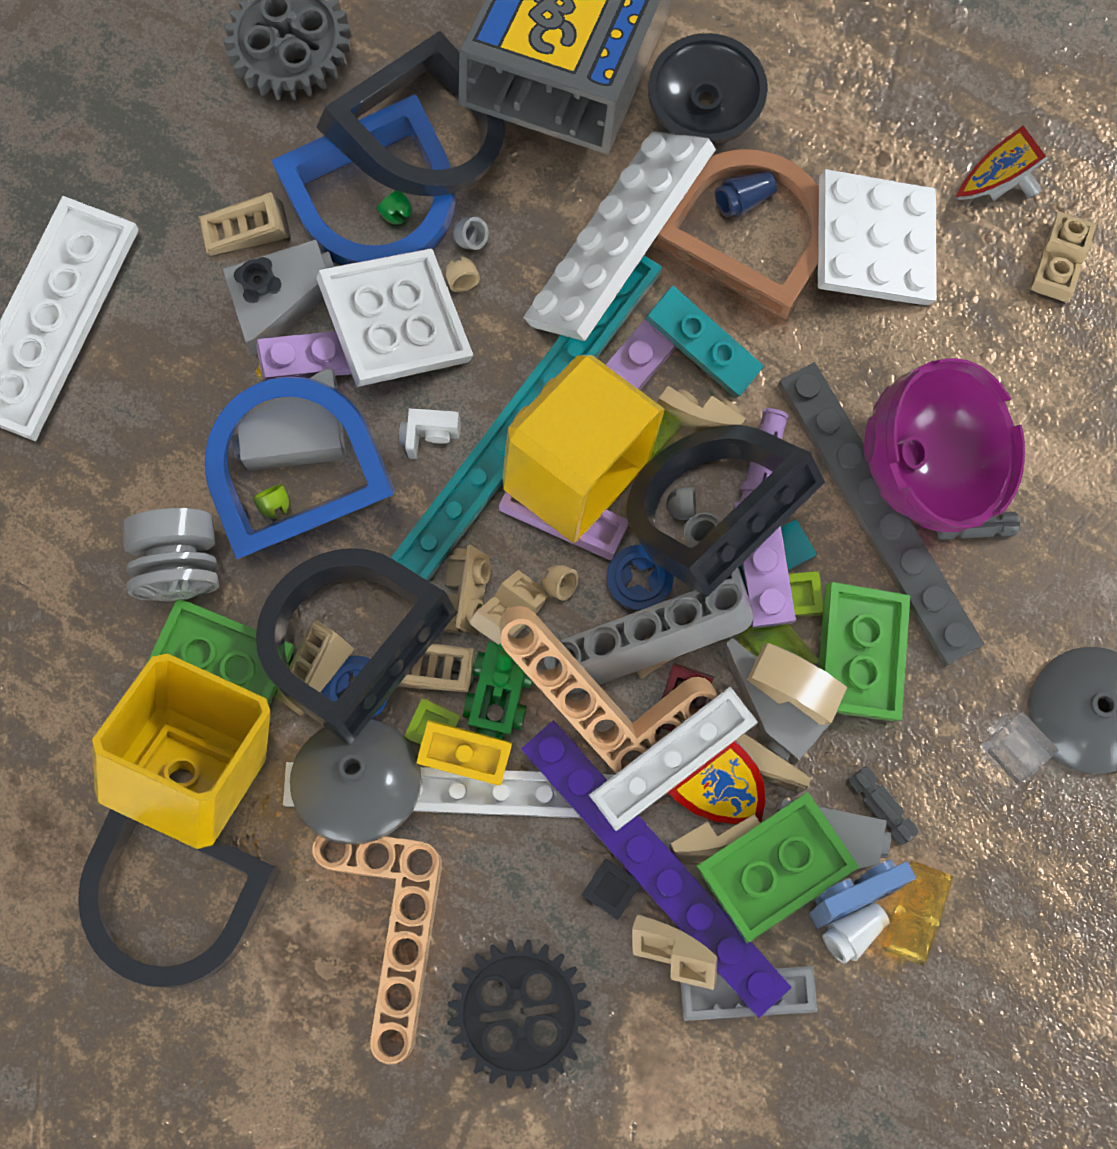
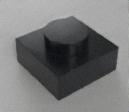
[581,858,640,920]

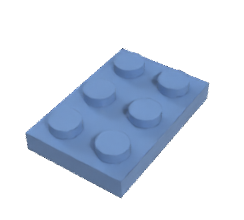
[809,859,916,929]

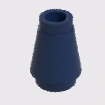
[715,171,777,218]

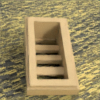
[199,192,290,256]
[275,619,354,716]
[398,644,475,692]
[736,734,811,793]

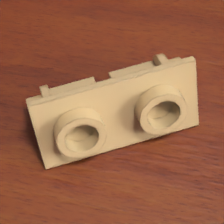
[443,545,491,637]

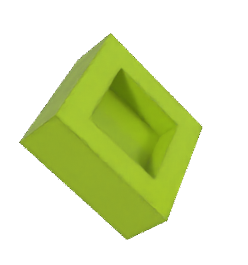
[789,571,824,618]
[404,698,461,746]

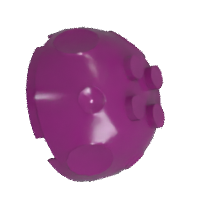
[864,358,1025,532]

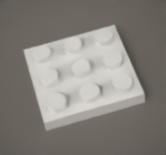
[818,169,936,306]
[316,249,473,387]

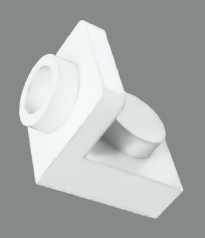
[399,408,461,459]

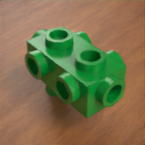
[463,641,533,739]

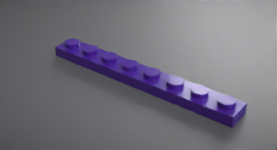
[521,720,792,1018]

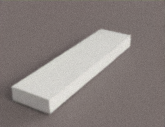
[589,687,758,831]

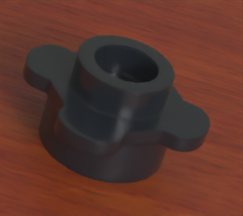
[234,257,282,303]

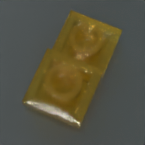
[881,860,953,966]

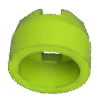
[252,484,289,519]

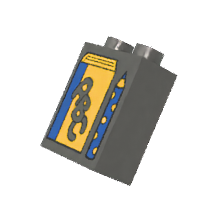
[459,0,671,155]

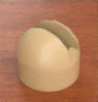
[445,257,480,292]
[541,564,579,601]

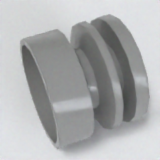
[122,508,219,601]

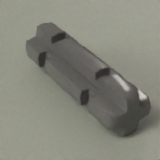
[936,512,1020,539]
[849,766,919,845]

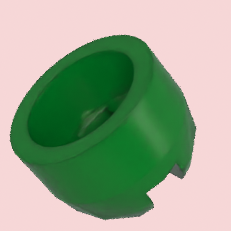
[376,190,412,225]

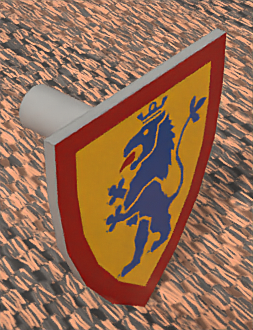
[955,125,1048,200]
[667,740,766,825]

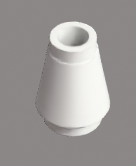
[822,902,890,964]

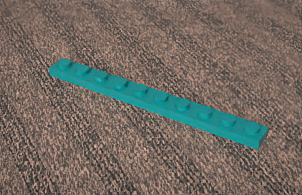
[391,255,662,581]

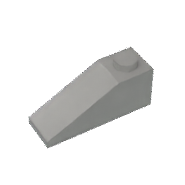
[723,638,830,765]

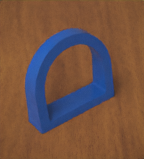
[271,94,455,266]
[205,376,395,559]

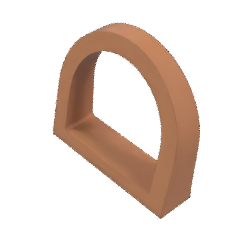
[651,149,819,320]

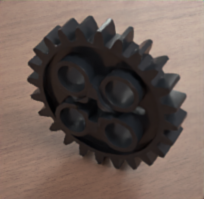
[447,940,591,1089]

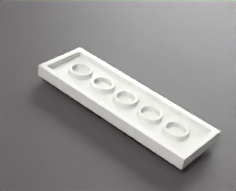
[523,131,716,341]
[0,196,139,442]

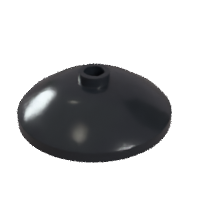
[648,33,768,145]

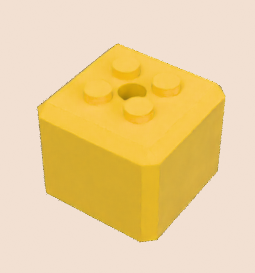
[502,355,665,544]
[92,653,271,849]

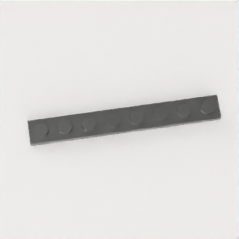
[777,362,985,667]

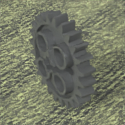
[223,0,352,100]

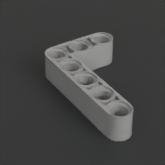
[544,512,754,694]

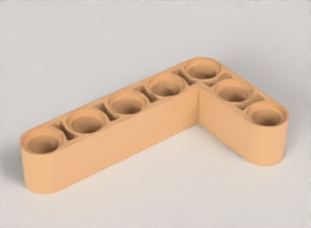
[499,606,718,774]
[312,835,442,1064]

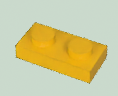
[416,720,512,786]

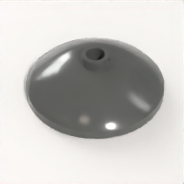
[1029,647,1117,774]
[290,719,421,845]

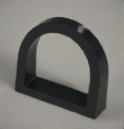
[317,31,505,196]
[626,425,825,597]
[256,548,457,745]
[78,809,280,988]

